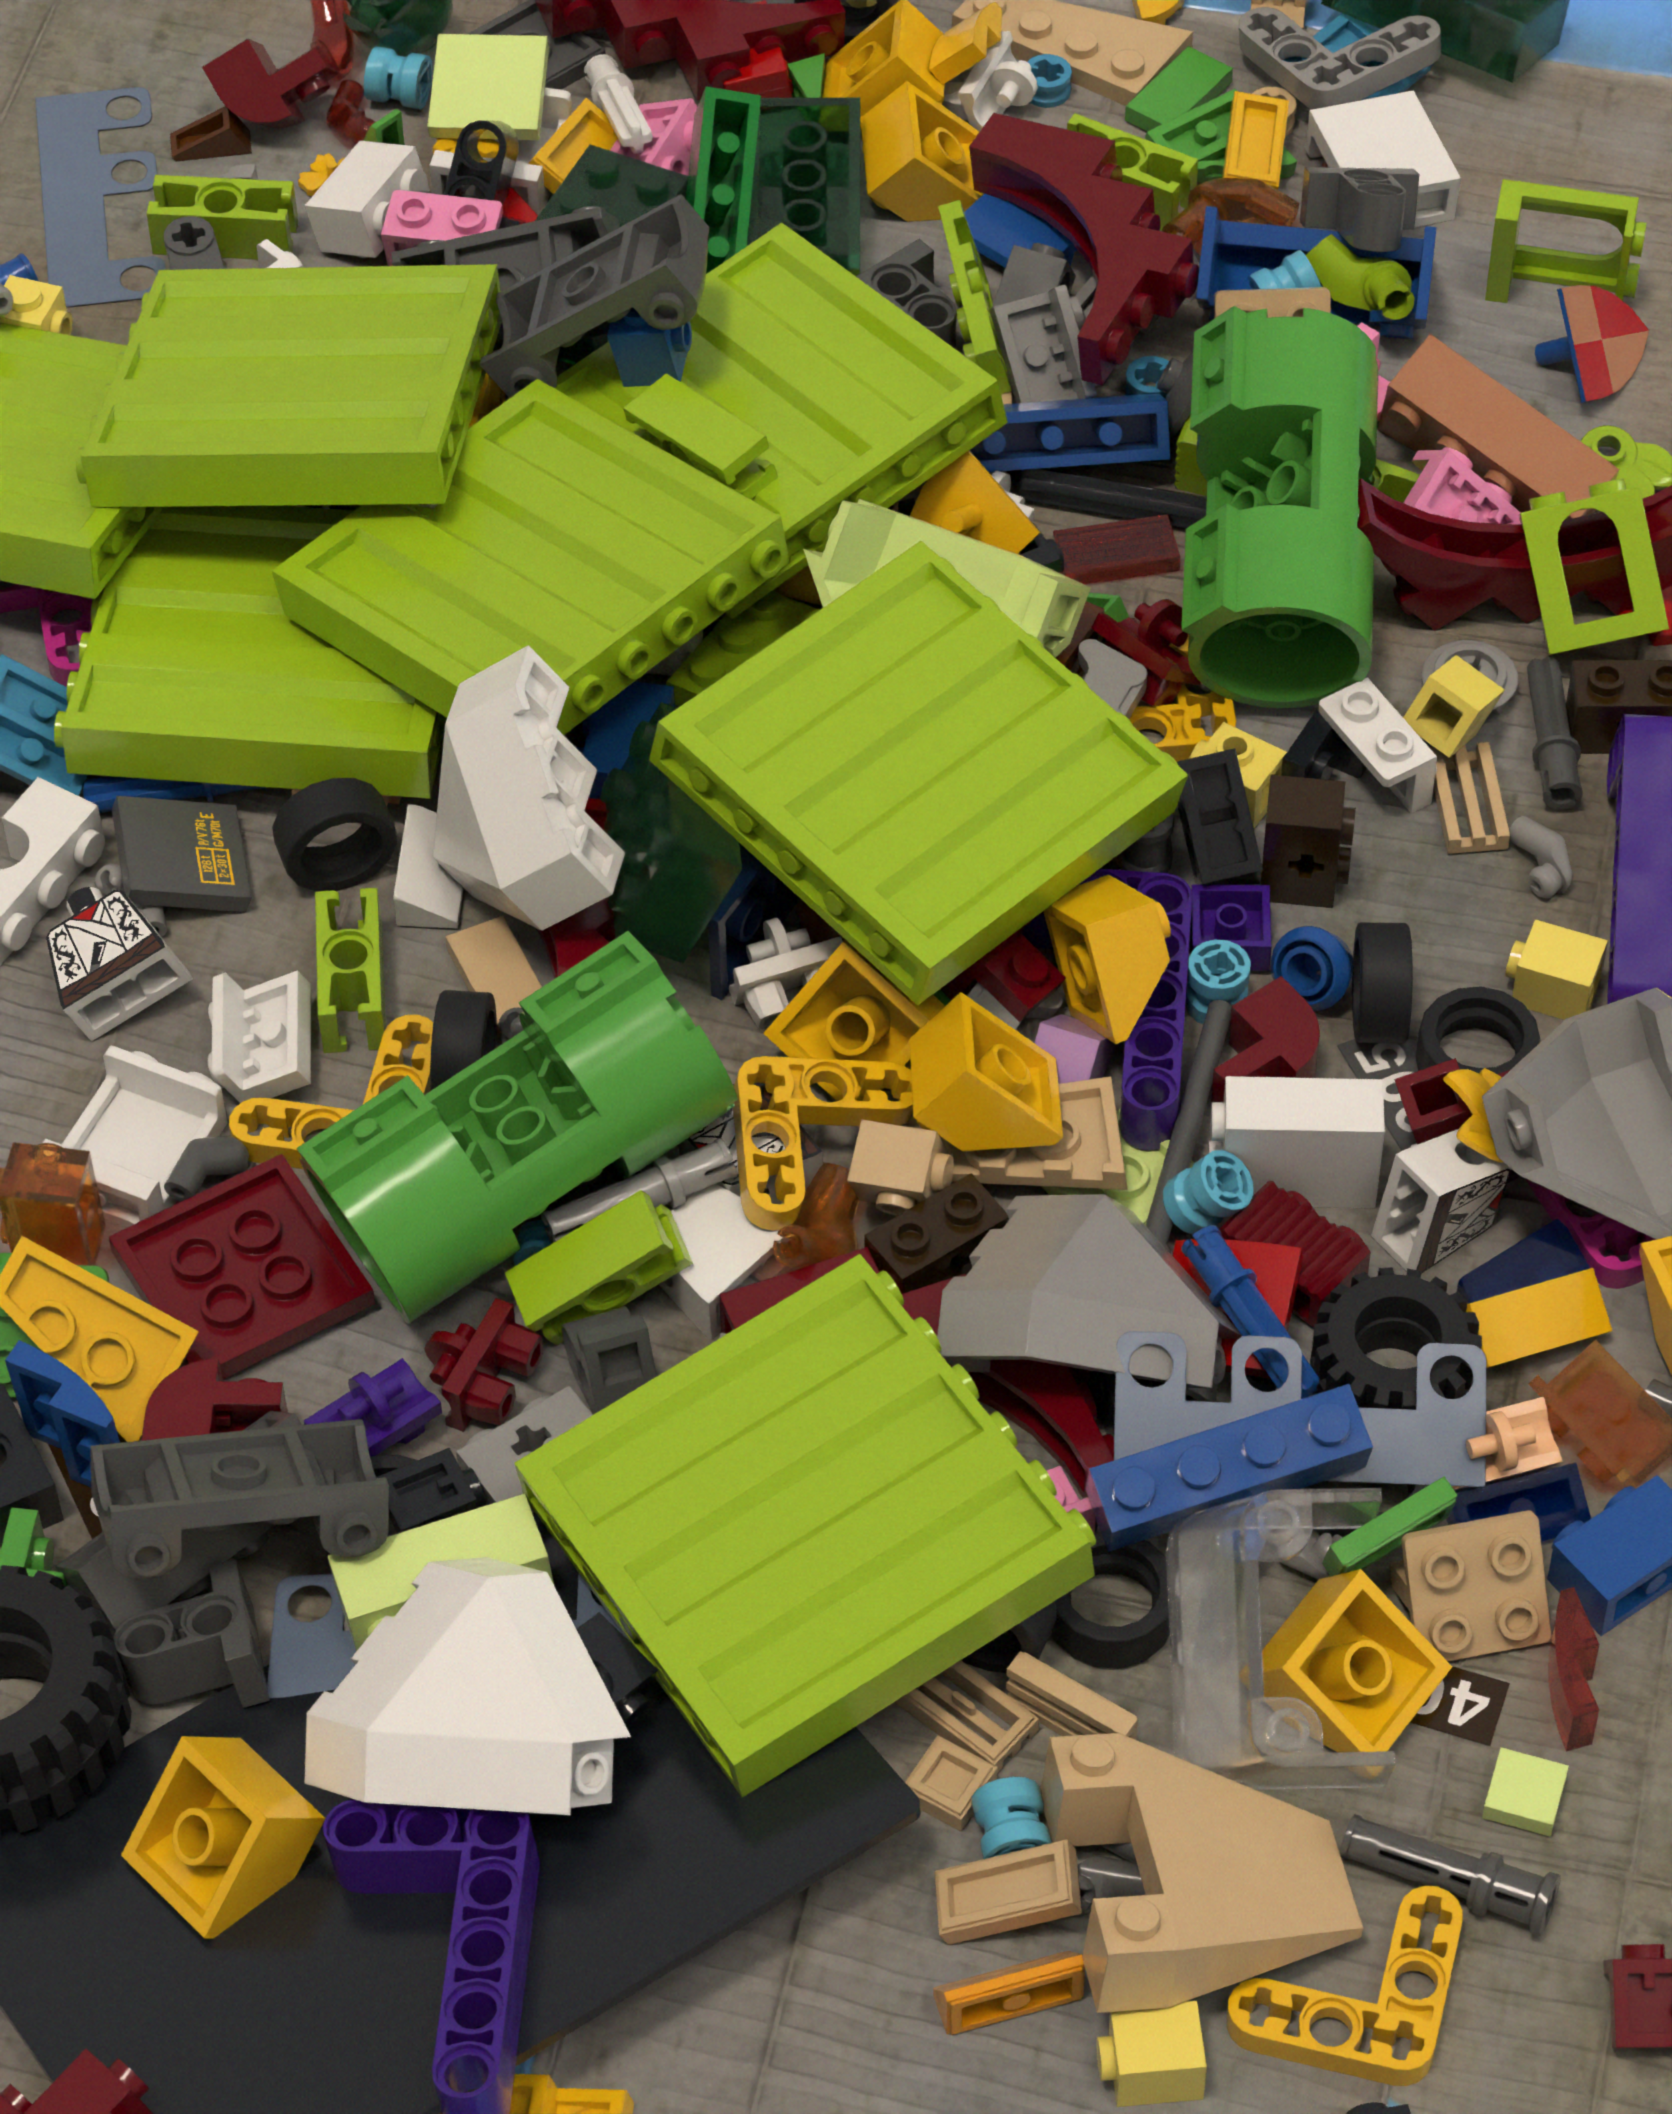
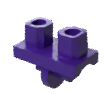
[304,1358,442,1457]

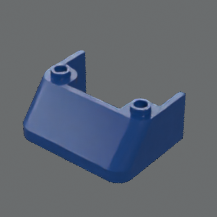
[1196,206,1437,339]

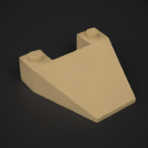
[1040,1733,1363,2013]

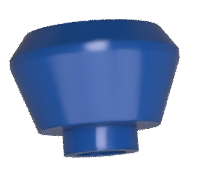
[1271,926,1353,1011]

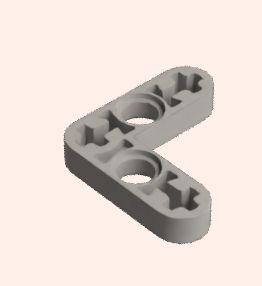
[1239,7,1441,109]

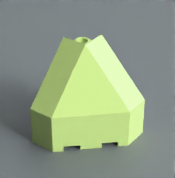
[804,499,1091,658]

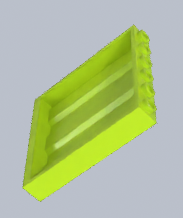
[555,223,1008,619]
[76,264,502,507]
[0,323,165,599]
[271,379,790,735]
[54,506,447,799]
[649,541,1188,1005]
[514,1254,1096,1798]

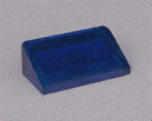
[1457,1219,1598,1304]
[1446,1462,1591,1542]

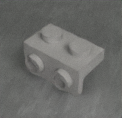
[990,285,1098,403]

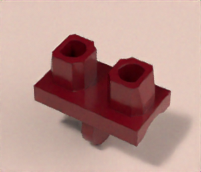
[1091,599,1201,706]
[424,1298,544,1432]

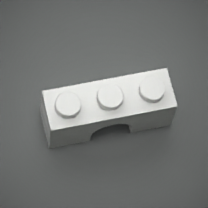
[0,777,105,966]

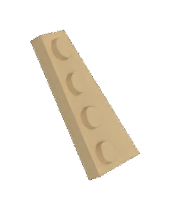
[952,0,1193,106]
[858,1076,1127,1190]

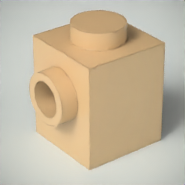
[847,1119,954,1216]

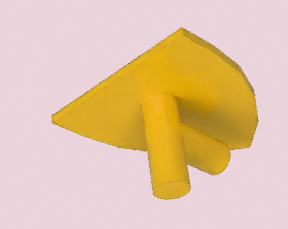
[910,450,1041,554]

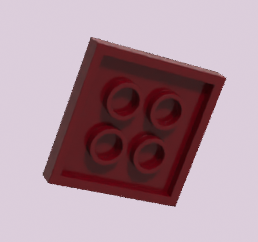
[108,1154,375,1379]

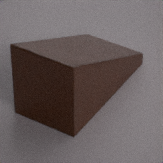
[170,106,252,161]

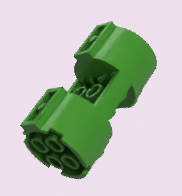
[1182,306,1378,708]
[296,931,738,1324]

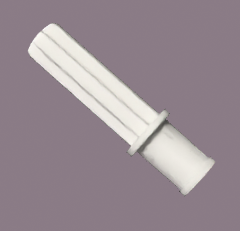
[584,54,653,154]

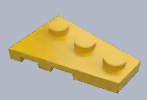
[0,1236,199,1442]

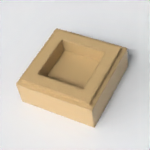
[905,1735,998,1832]

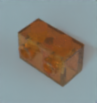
[0,1142,106,1266]

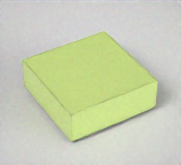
[1482,1747,1569,1837]

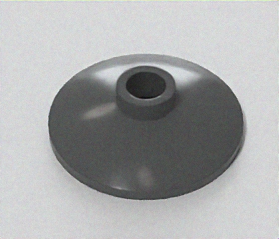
[1156,351,1193,441]

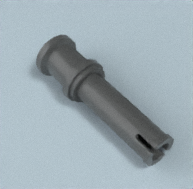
[1340,1814,1561,1936]

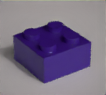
[1190,884,1272,971]

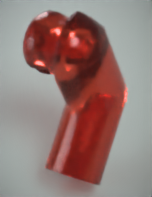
[326,79,375,144]

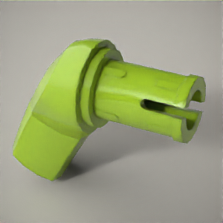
[1306,234,1414,320]

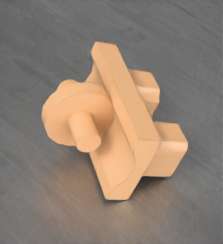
[1452,1397,1563,1491]

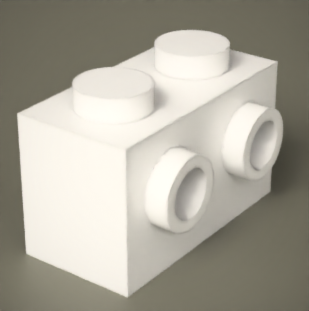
[305,141,430,258]

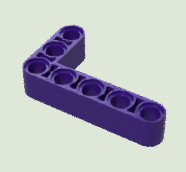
[1607,714,1672,1004]
[1022,869,1192,1150]
[323,1799,540,2114]

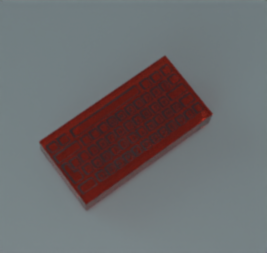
[1053,514,1180,585]

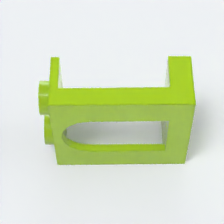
[1485,179,1647,303]
[1519,479,1669,655]

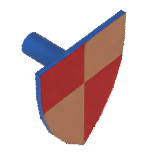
[1535,285,1649,403]

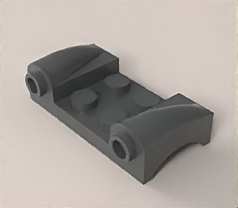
[480,194,709,398]
[391,206,620,350]
[90,1419,389,1579]

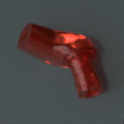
[276,0,355,81]

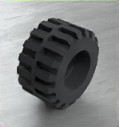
[1310,1267,1482,1410]

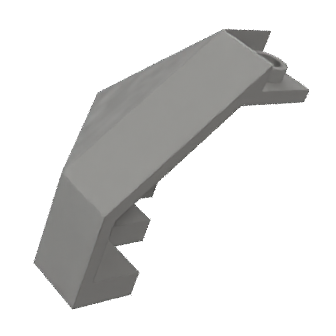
[1482,988,1672,1240]
[937,1194,1242,1402]

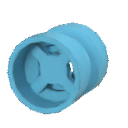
[364,46,433,109]
[1248,250,1321,289]
[1185,939,1251,1024]
[1163,1150,1254,1234]
[971,1777,1052,1859]

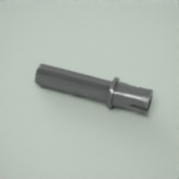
[1527,656,1583,809]

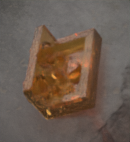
[1528,1340,1672,1488]

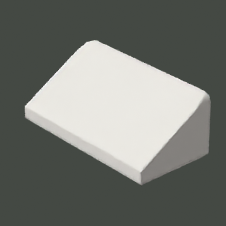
[393,804,464,929]

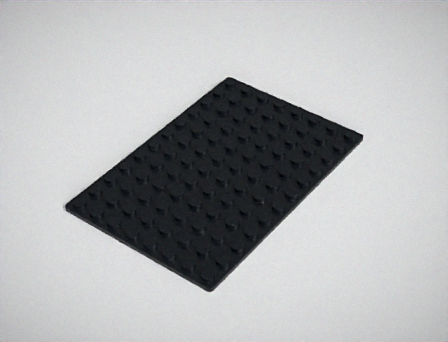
[0,1512,921,2114]

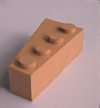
[1377,334,1619,520]

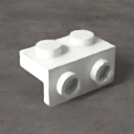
[1319,677,1437,814]
[208,970,311,1103]

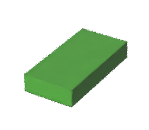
[1125,46,1233,131]
[1322,1476,1458,1576]

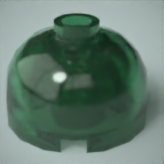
[343,0,453,57]

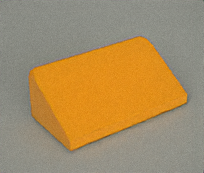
[933,1951,1085,2035]

